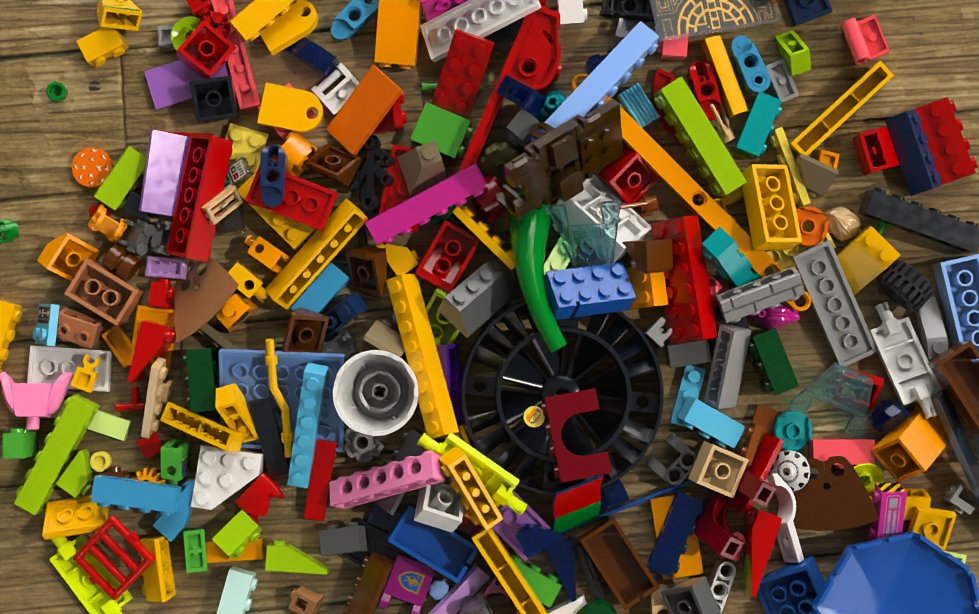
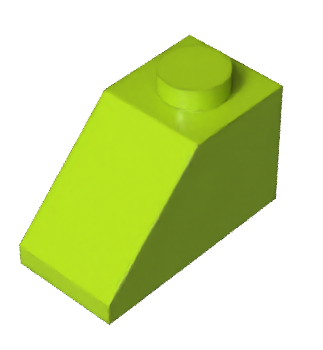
[774,30,811,76]
[56,449,94,498]

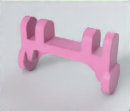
[483,575,520,614]

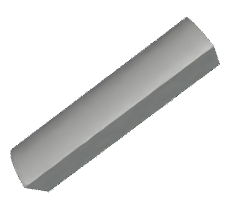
[704,325,752,409]

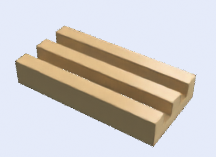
[201,185,243,225]

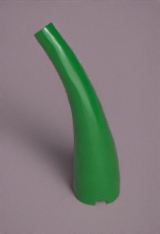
[510,192,567,353]

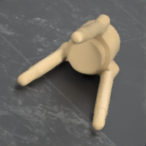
[710,97,735,144]

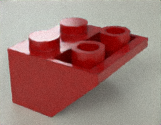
[852,127,900,176]

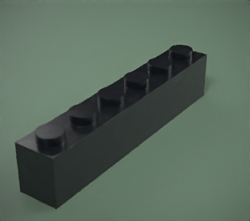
[858,188,979,253]

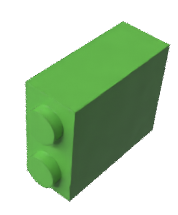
[410,102,473,161]

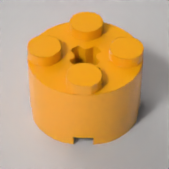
[272,131,318,177]

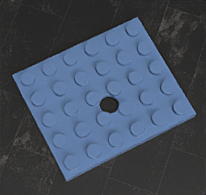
[219,349,345,452]

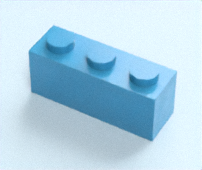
[291,262,351,314]

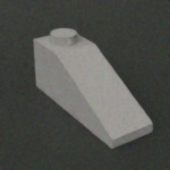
[916,297,949,359]

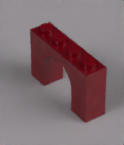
[541,388,612,483]
[691,468,776,561]

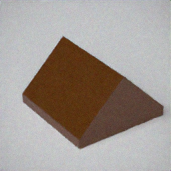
[304,144,361,187]
[622,239,673,274]
[281,307,329,353]

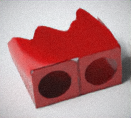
[235,472,287,524]

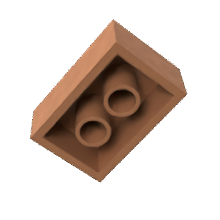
[64,259,144,326]

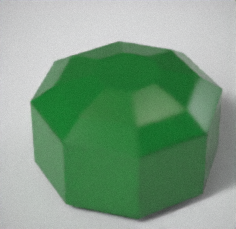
[46,81,68,103]

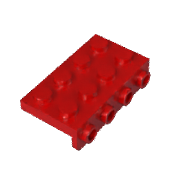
[916,97,978,185]

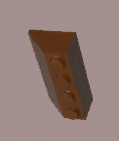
[342,552,395,614]

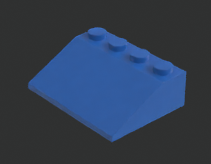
[757,556,825,614]

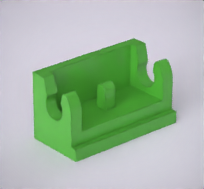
[183,528,208,573]

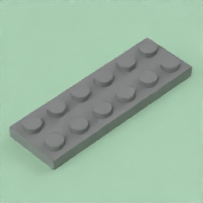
[791,240,878,368]

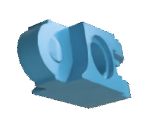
[331,0,379,41]
[730,35,771,94]

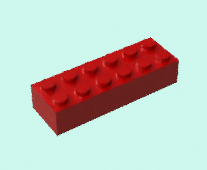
[166,134,233,262]
[651,216,718,345]

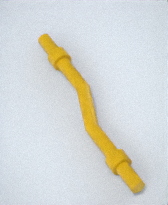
[265,339,294,458]

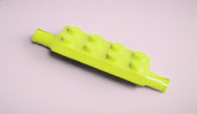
[417,432,528,515]
[49,533,133,614]

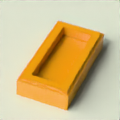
[101,325,132,368]

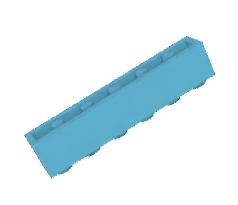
[287,362,329,488]

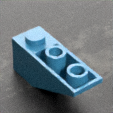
[153,478,195,542]

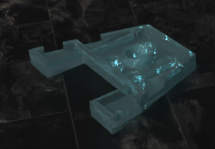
[545,200,621,266]
[789,363,873,439]

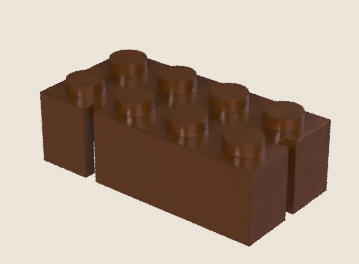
[927,341,979,434]
[578,515,660,610]

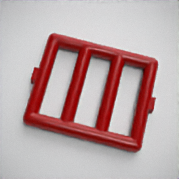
[73,516,155,600]

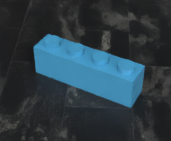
[91,475,182,516]

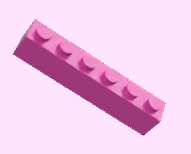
[365,163,487,245]

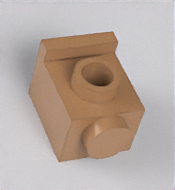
[288,585,324,614]

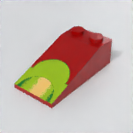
[743,506,783,598]

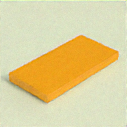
[650,492,704,580]

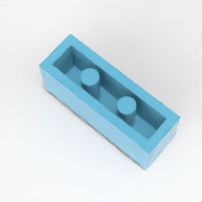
[677,396,746,449]

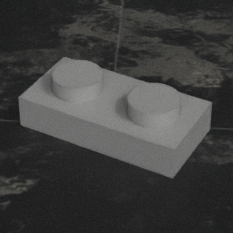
[766,58,799,104]

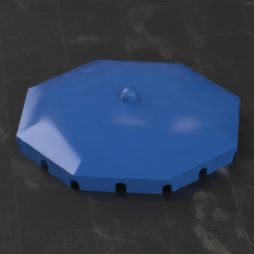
[811,531,979,614]

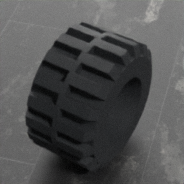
[877,259,934,312]

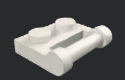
[311,63,359,116]

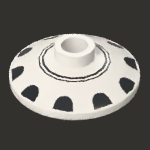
[770,450,810,491]

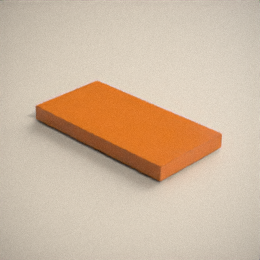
[326,65,403,155]

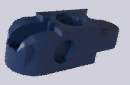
[260,145,288,208]

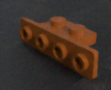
[738,404,777,469]

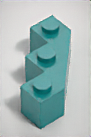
[701,227,761,290]

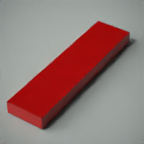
[731,433,784,515]
[304,438,338,522]

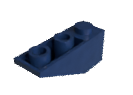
[324,292,369,341]

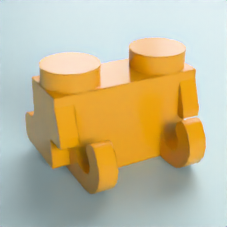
[88,204,130,242]

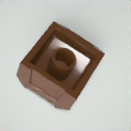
[346,245,387,299]

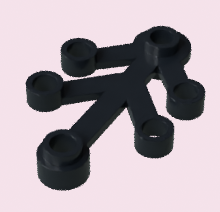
[345,134,395,212]

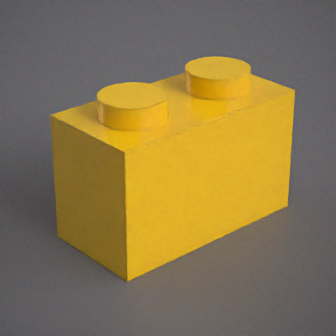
[76,27,129,67]

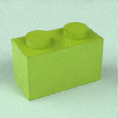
[212,510,262,559]

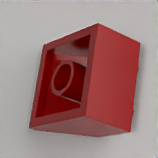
[176,20,236,79]
[598,146,658,204]

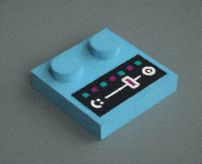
[33,303,60,346]

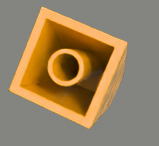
[374,0,422,69]
[871,397,950,482]

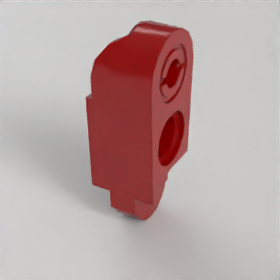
[687,60,721,121]

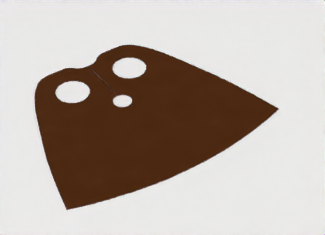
[792,456,879,531]

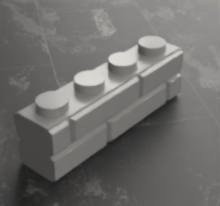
[716,266,805,323]

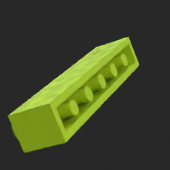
[14,394,100,516]

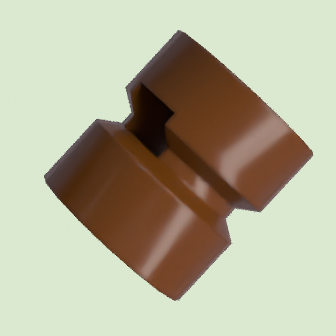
[102,244,142,281]

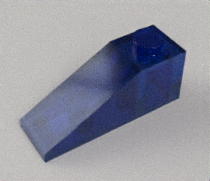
[284,37,339,78]
[543,533,576,602]

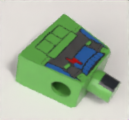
[161,439,191,486]

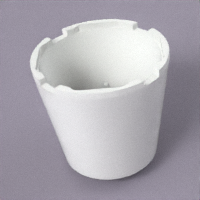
[333,350,419,436]

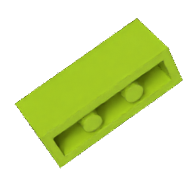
[94,145,147,210]

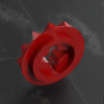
[198,11,231,39]

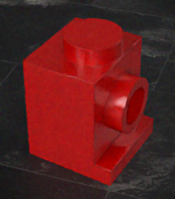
[148,278,175,309]

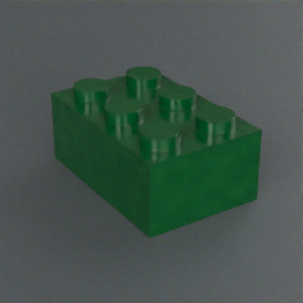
[747,328,799,395]
[183,348,220,413]

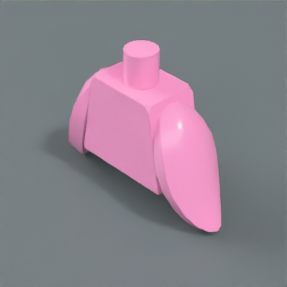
[0,372,74,430]

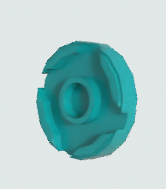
[772,410,813,451]

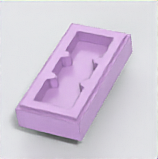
[145,256,188,280]

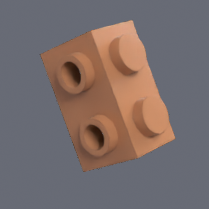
[56,307,104,349]

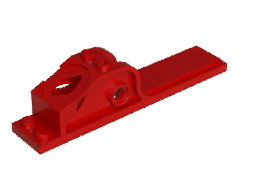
[459,0,563,172]

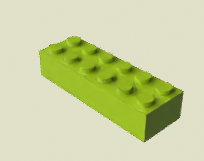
[653,76,747,197]

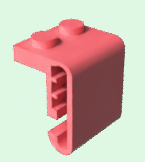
[840,14,890,66]

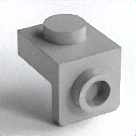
[943,482,975,515]

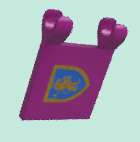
[379,554,436,614]

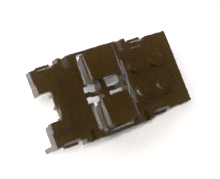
[496,99,623,221]

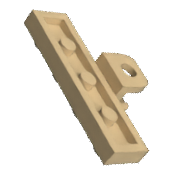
[141,357,174,439]

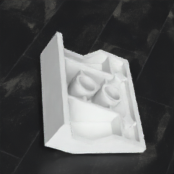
[552,175,652,264]

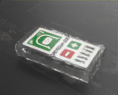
[224,157,253,189]

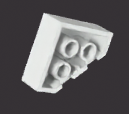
[191,444,265,510]

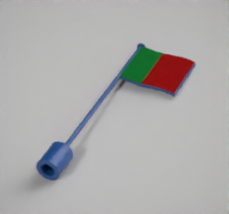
[549,475,705,539]

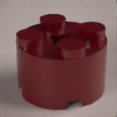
[470,175,507,223]

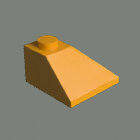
[37,232,101,282]

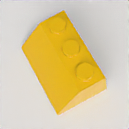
[138,534,176,602]

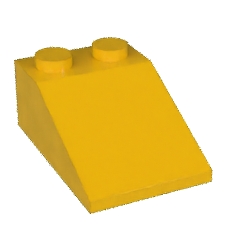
[837,225,900,295]

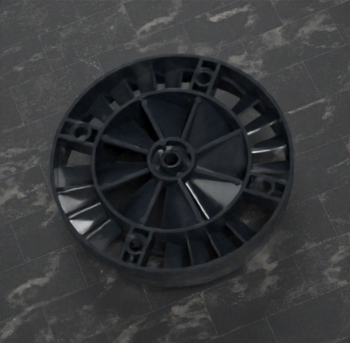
[459,299,664,497]

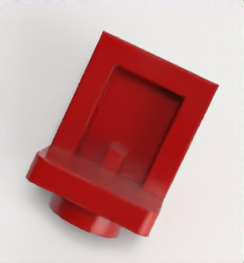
[186,0,213,18]

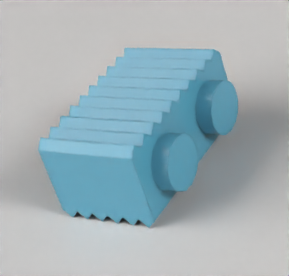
[616,83,660,129]

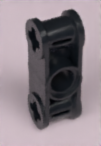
[599,0,657,22]

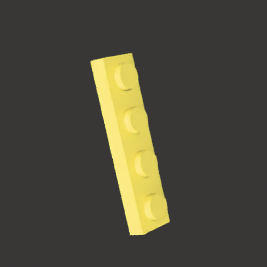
[770,127,811,208]

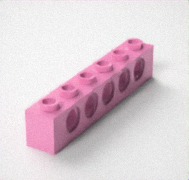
[329,451,445,509]

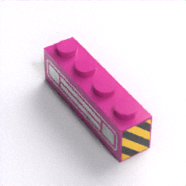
[868,482,907,541]

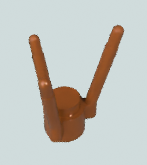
[615,193,658,218]

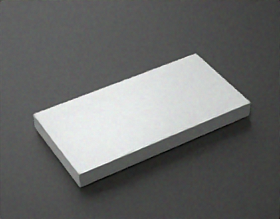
[27,345,113,392]

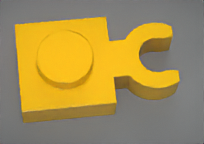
[70,354,101,393]

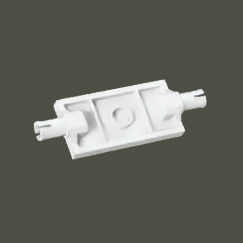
[869,302,941,419]

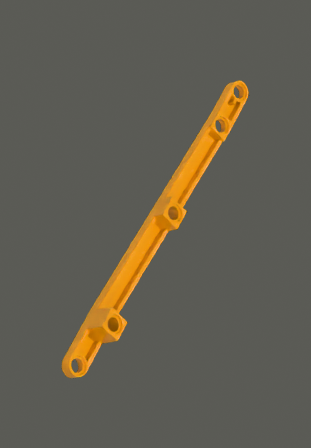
[572,74,811,312]

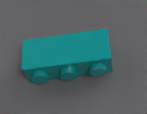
[733,91,782,159]

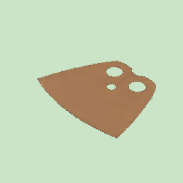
[175,257,239,343]

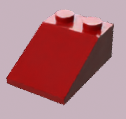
[415,220,481,293]
[127,321,176,383]

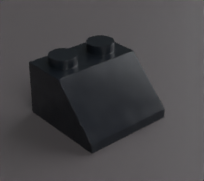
[189,75,240,122]

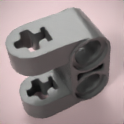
[645,433,697,485]

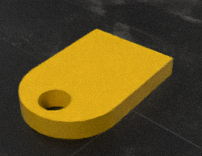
[258,0,318,55]
[257,83,323,133]

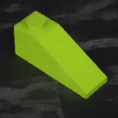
[265,540,330,575]

